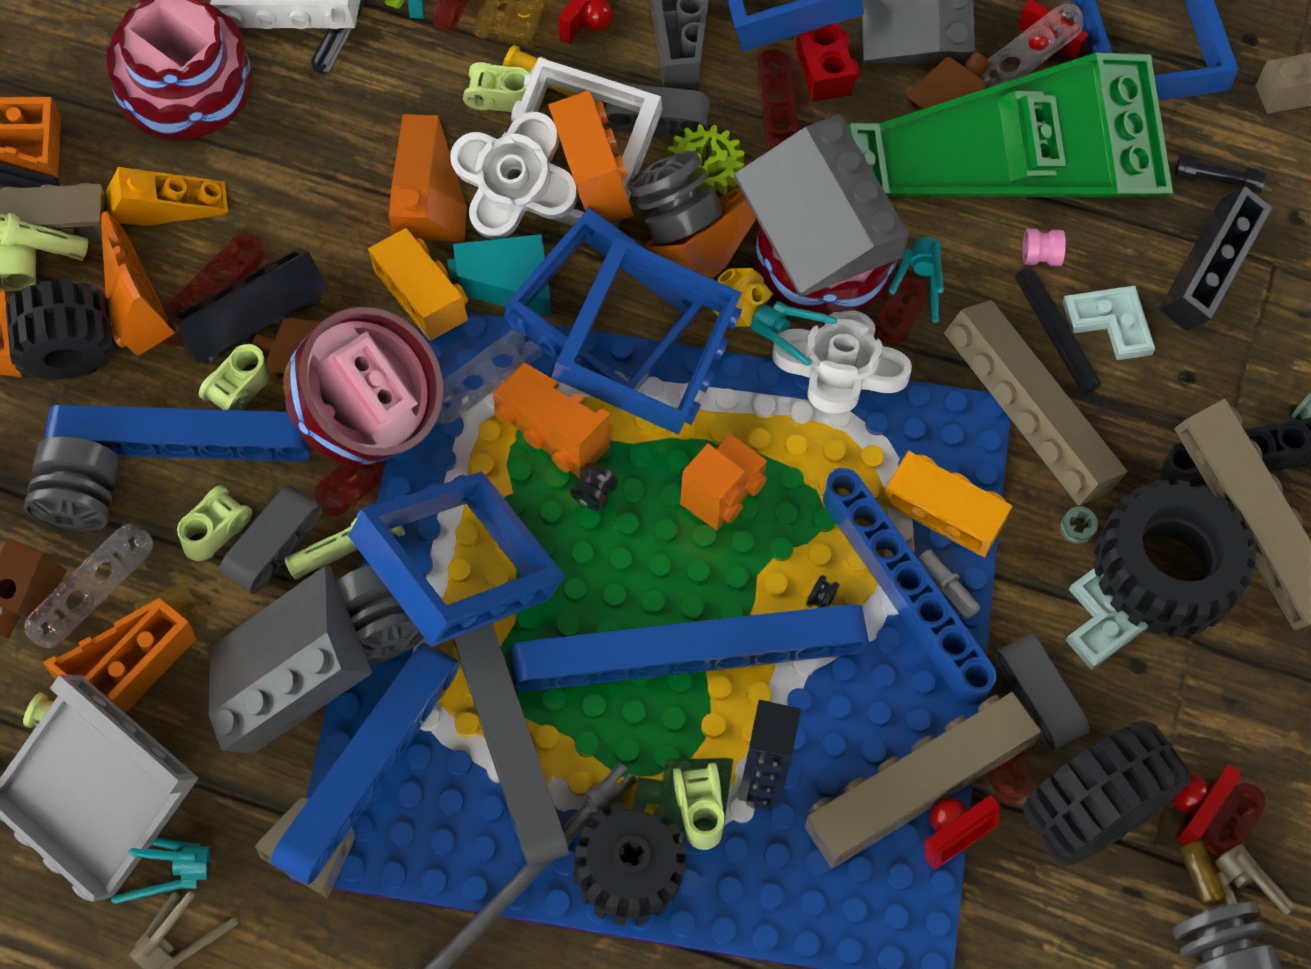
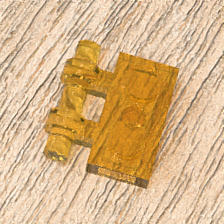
[475,0,547,47]

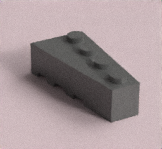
[649,0,710,89]

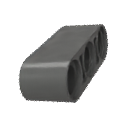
[605,83,710,138]
[220,485,323,594]
[994,634,1089,751]

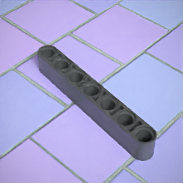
[452,623,569,868]

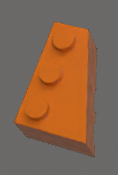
[548,90,634,223]
[0,97,62,178]
[493,362,611,478]
[43,598,197,713]

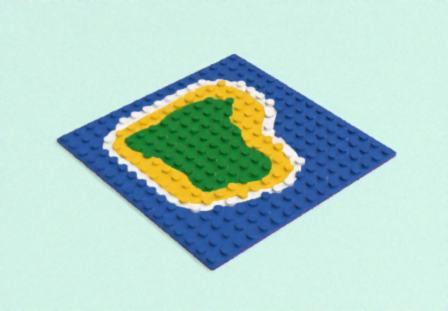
[288,311,1011,969]

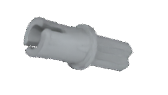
[917,549,980,620]

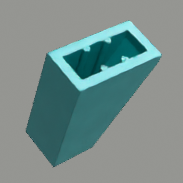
[447,234,551,317]

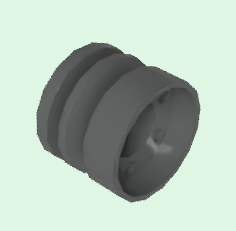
[627,151,724,244]
[23,436,120,532]
[336,565,424,664]
[1172,902,1282,969]

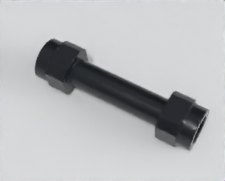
[1175,155,1266,193]

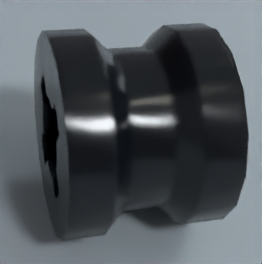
[570,463,619,511]

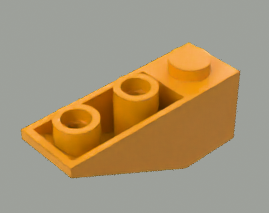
[106,167,228,226]

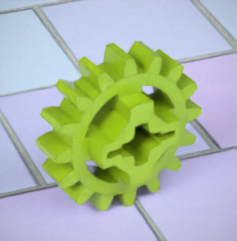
[667,124,744,196]

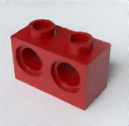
[794,22,859,102]

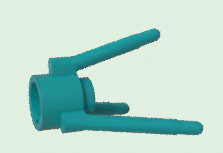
[889,237,944,323]
[751,301,838,366]
[111,837,210,904]

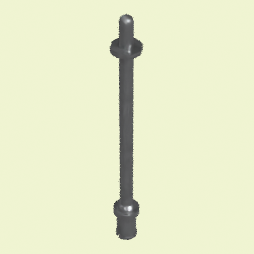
[409,763,637,969]

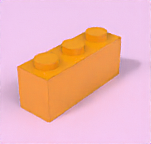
[368,228,468,341]
[882,450,1012,558]

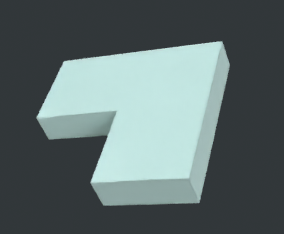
[1062,285,1155,360]
[1066,568,1148,670]

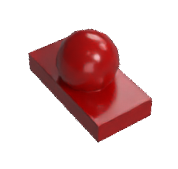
[559,0,614,44]
[1018,0,1089,61]
[1173,765,1241,848]
[925,795,1000,869]

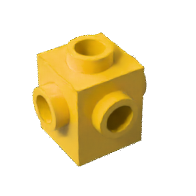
[712,268,772,327]

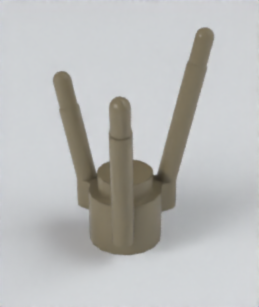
[1214,845,1294,915]
[129,891,239,969]

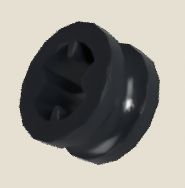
[806,575,840,608]

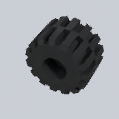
[6,280,114,380]
[574,802,687,926]

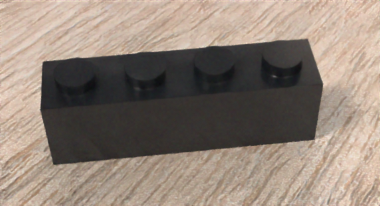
[1159,186,1272,331]
[168,247,329,364]
[738,700,802,810]

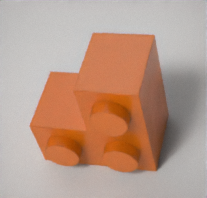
[680,434,767,531]

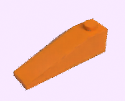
[389,114,468,242]
[642,186,756,280]
[101,211,176,357]

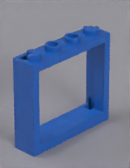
[728,0,864,51]
[1071,0,1239,100]
[504,208,704,391]
[551,236,742,435]
[348,471,565,647]

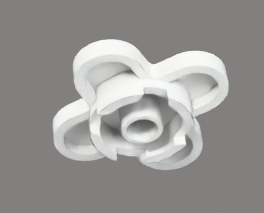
[450,112,578,239]
[772,310,912,414]

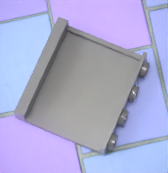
[0,675,199,902]

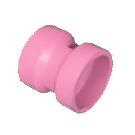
[1022,228,1066,266]

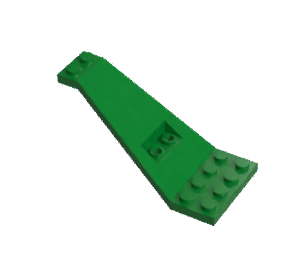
[846,52,1173,197]

